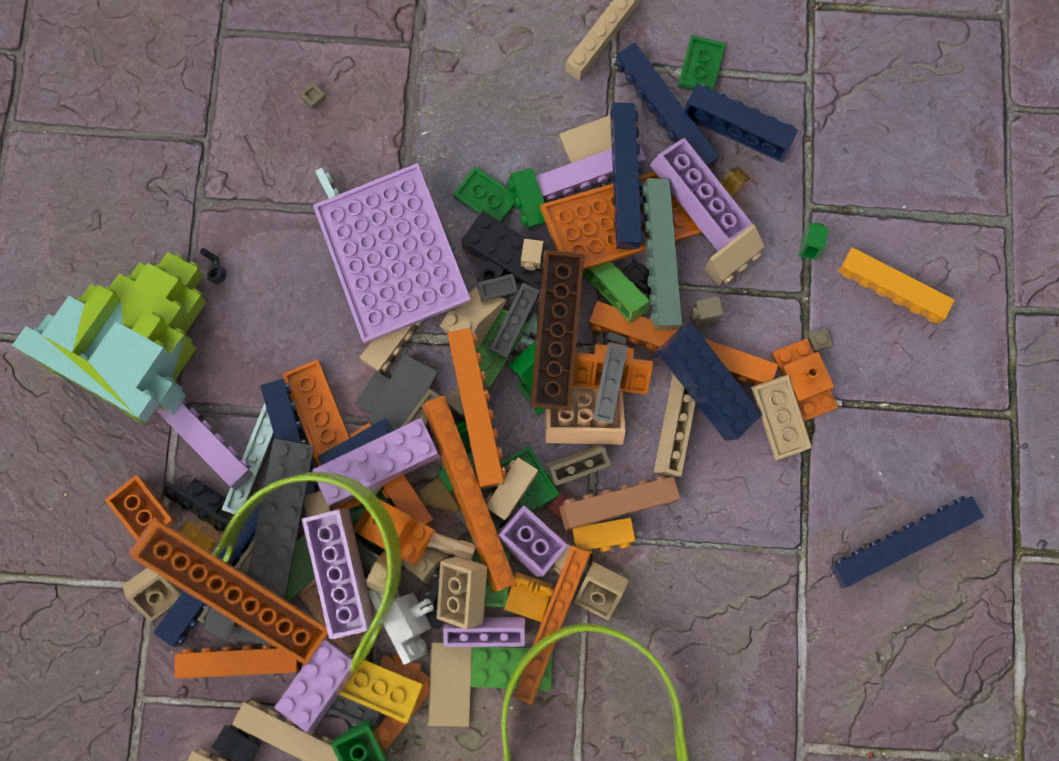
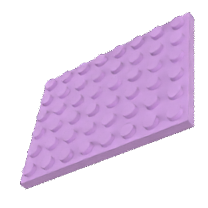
[313,163,471,344]

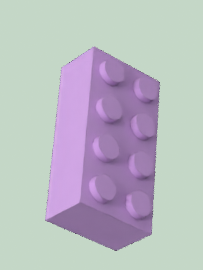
[275,639,353,732]

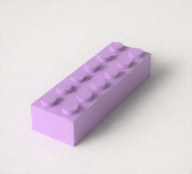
[650,138,752,251]
[312,418,441,509]
[302,508,374,639]

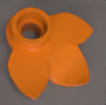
[380,652,421,680]

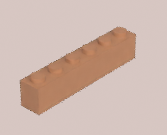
[559,475,680,531]

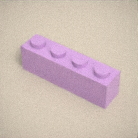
[443,617,525,647]

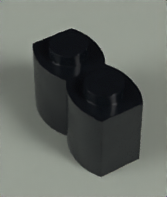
[212,724,262,761]

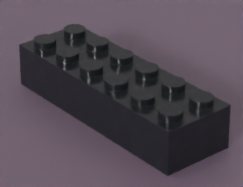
[461,210,545,296]

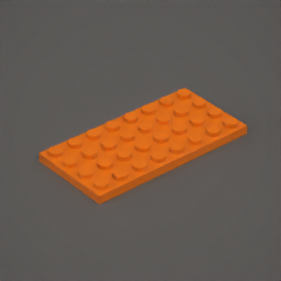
[540,172,703,270]

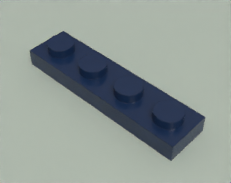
[318,418,394,465]

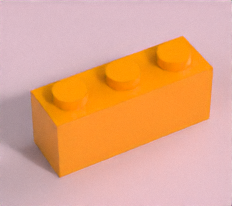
[572,518,635,554]

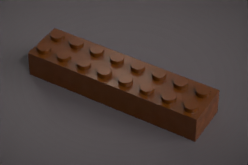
[529,250,584,411]

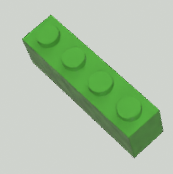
[583,262,650,323]

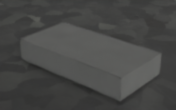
[476,274,518,302]

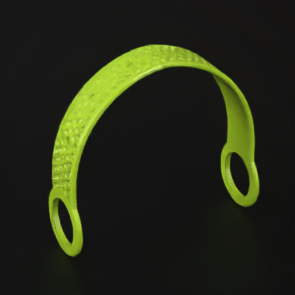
[213,472,401,673]
[502,623,688,761]

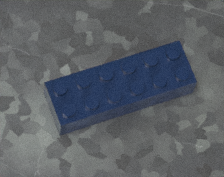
[685,83,798,163]
[656,324,762,441]

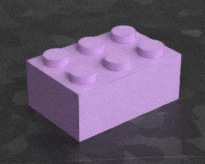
[497,506,568,577]

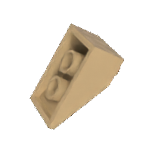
[440,287,507,349]

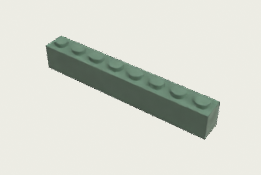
[640,179,682,330]

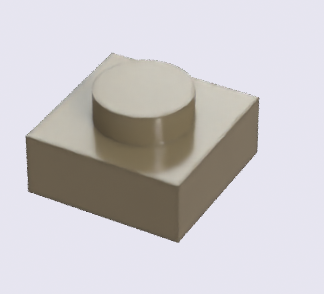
[299,83,326,109]
[807,328,833,352]

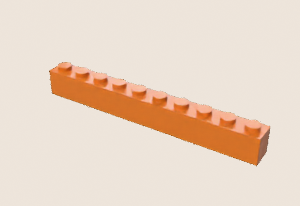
[589,301,778,386]
[422,396,516,592]

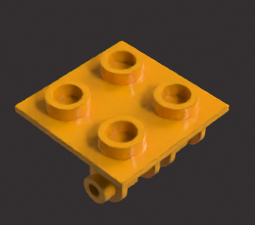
[504,572,553,623]

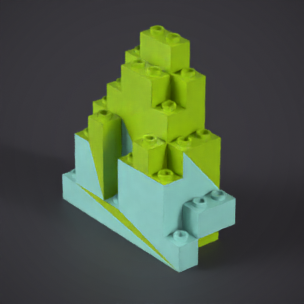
[12,252,207,426]

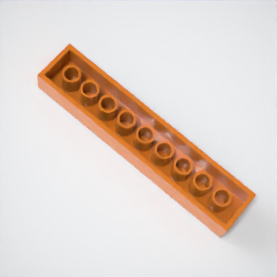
[129,516,328,665]

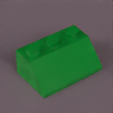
[331,719,389,761]

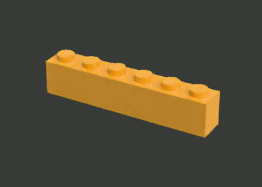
[838,247,955,324]

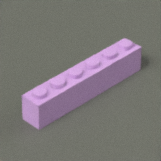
[535,139,646,203]
[155,399,253,491]

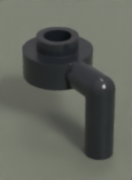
[200,248,227,284]

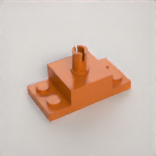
[771,338,839,422]
[573,344,653,394]
[353,500,436,566]

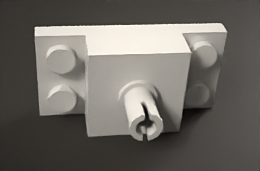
[368,590,433,665]

